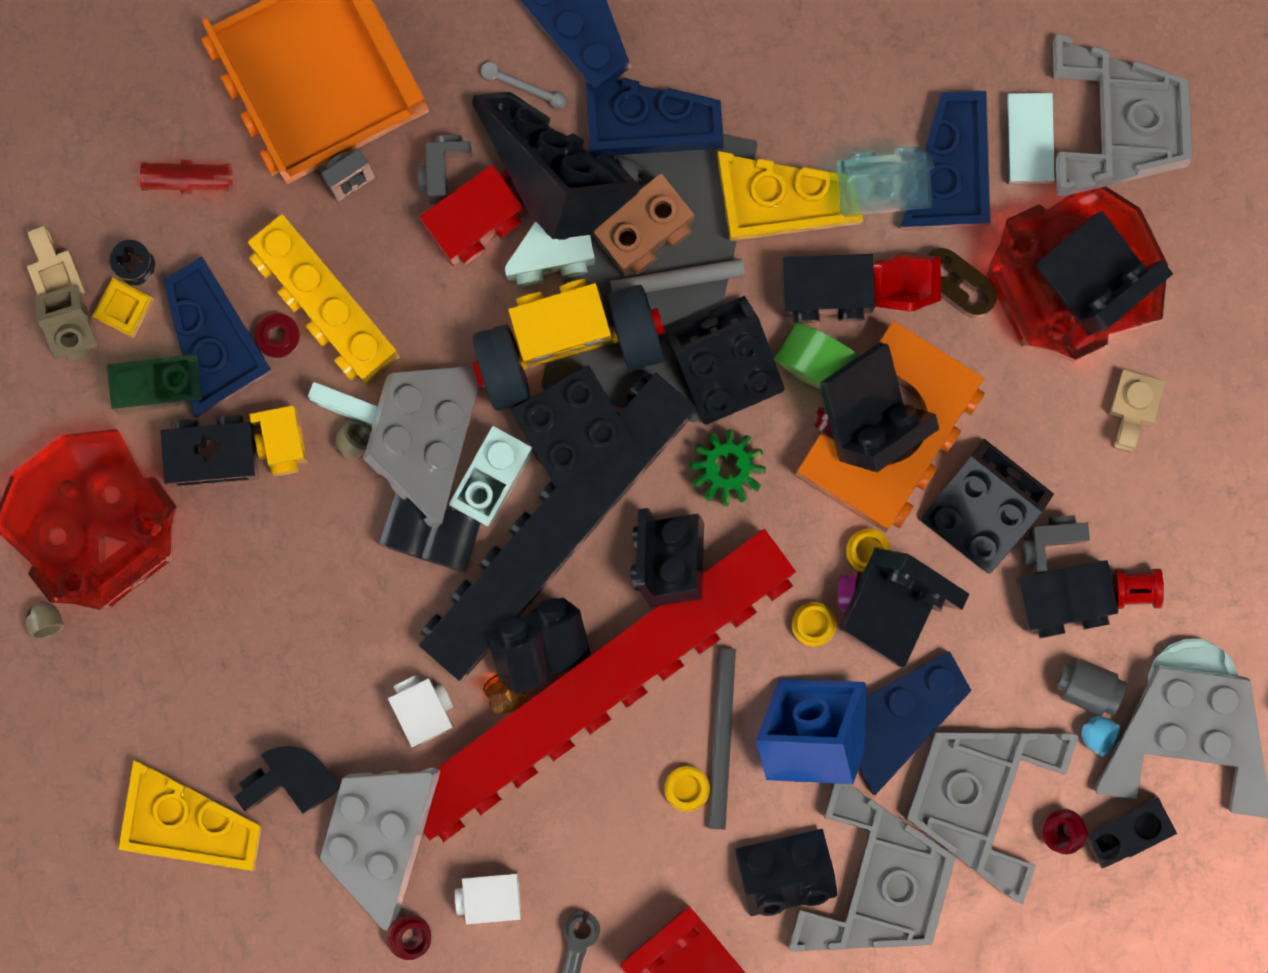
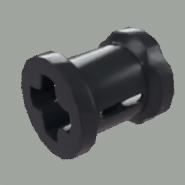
[109,240,156,286]

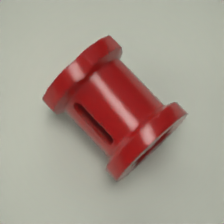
[1113,569,1164,609]

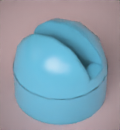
[1081,716,1121,756]

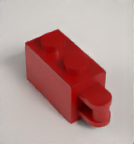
[419,165,525,266]

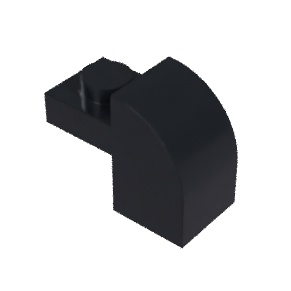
[234,746,341,814]

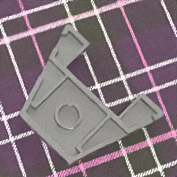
[1053,35,1192,196]
[1094,665,1268,818]
[906,733,1078,904]
[788,783,956,952]

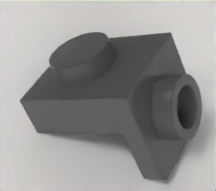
[418,134,472,203]
[1023,515,1090,574]

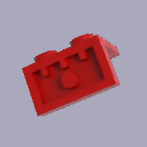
[620,905,745,973]

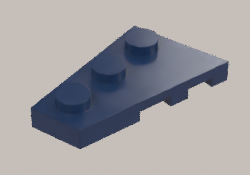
[518,0,631,95]

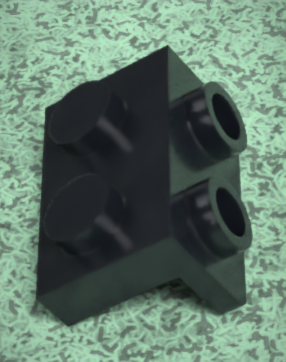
[735,829,838,916]

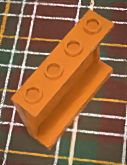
[201,0,429,184]

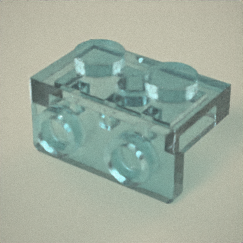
[837,146,934,217]

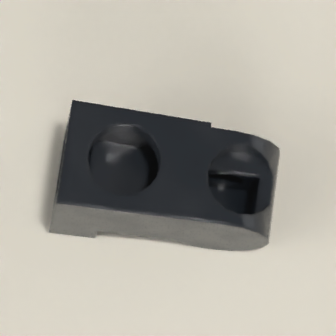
[1087,795,1177,868]

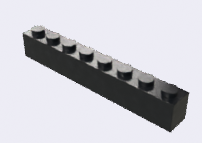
[419,373,697,682]

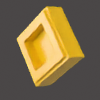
[92,277,154,339]

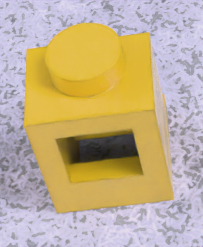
[249,405,308,476]

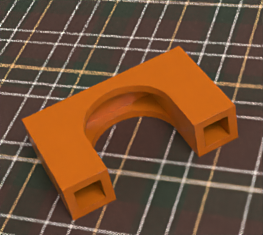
[795,320,985,533]

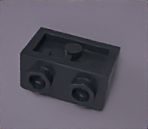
[631,508,704,607]

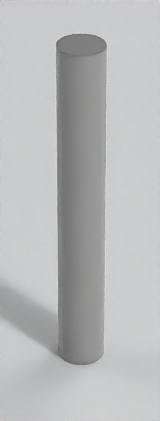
[610,259,745,293]

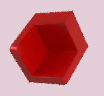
[874,252,941,312]

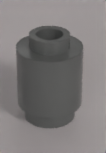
[1056,658,1127,716]

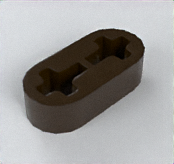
[927,248,997,318]

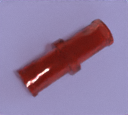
[140,159,233,195]

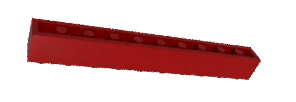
[423,528,796,843]

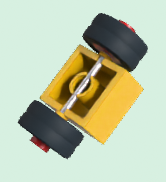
[472,279,665,410]

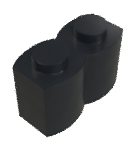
[379,492,482,573]
[1016,560,1119,639]
[488,597,591,694]

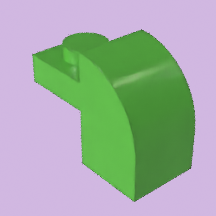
[774,322,860,389]

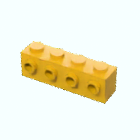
[248,214,400,385]

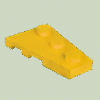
[717,151,863,241]
[118,760,262,871]

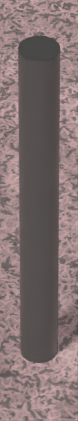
[708,648,736,830]

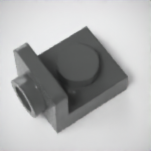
[316,149,375,202]

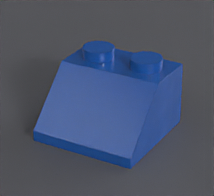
[756,679,867,784]

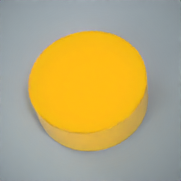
[665,766,710,812]

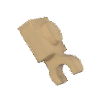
[26,226,87,296]
[1109,369,1166,452]

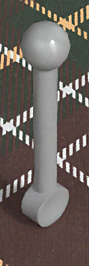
[481,62,567,109]

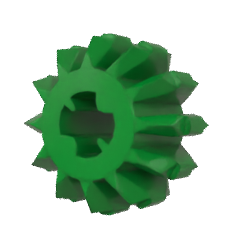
[689,429,766,507]

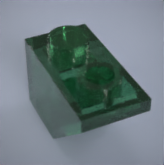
[107,354,203,415]

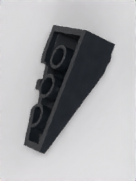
[472,92,640,240]

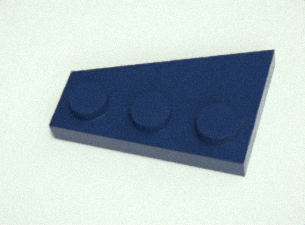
[586,78,724,157]
[901,91,991,230]
[164,256,273,418]
[859,651,972,795]

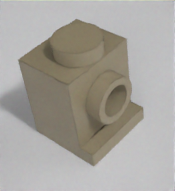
[35,284,98,361]

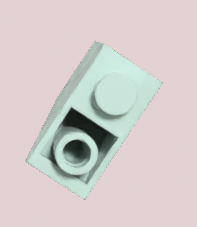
[505,221,595,287]
[449,426,533,527]

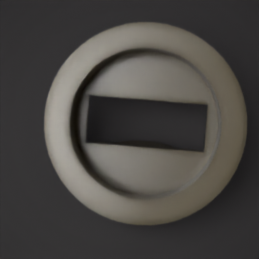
[335,420,371,460]
[25,602,65,639]

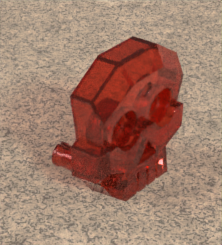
[987,186,1168,363]
[0,429,179,610]

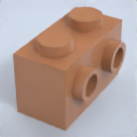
[591,173,695,277]

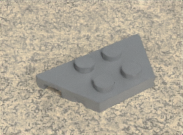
[363,366,478,528]
[320,768,441,931]

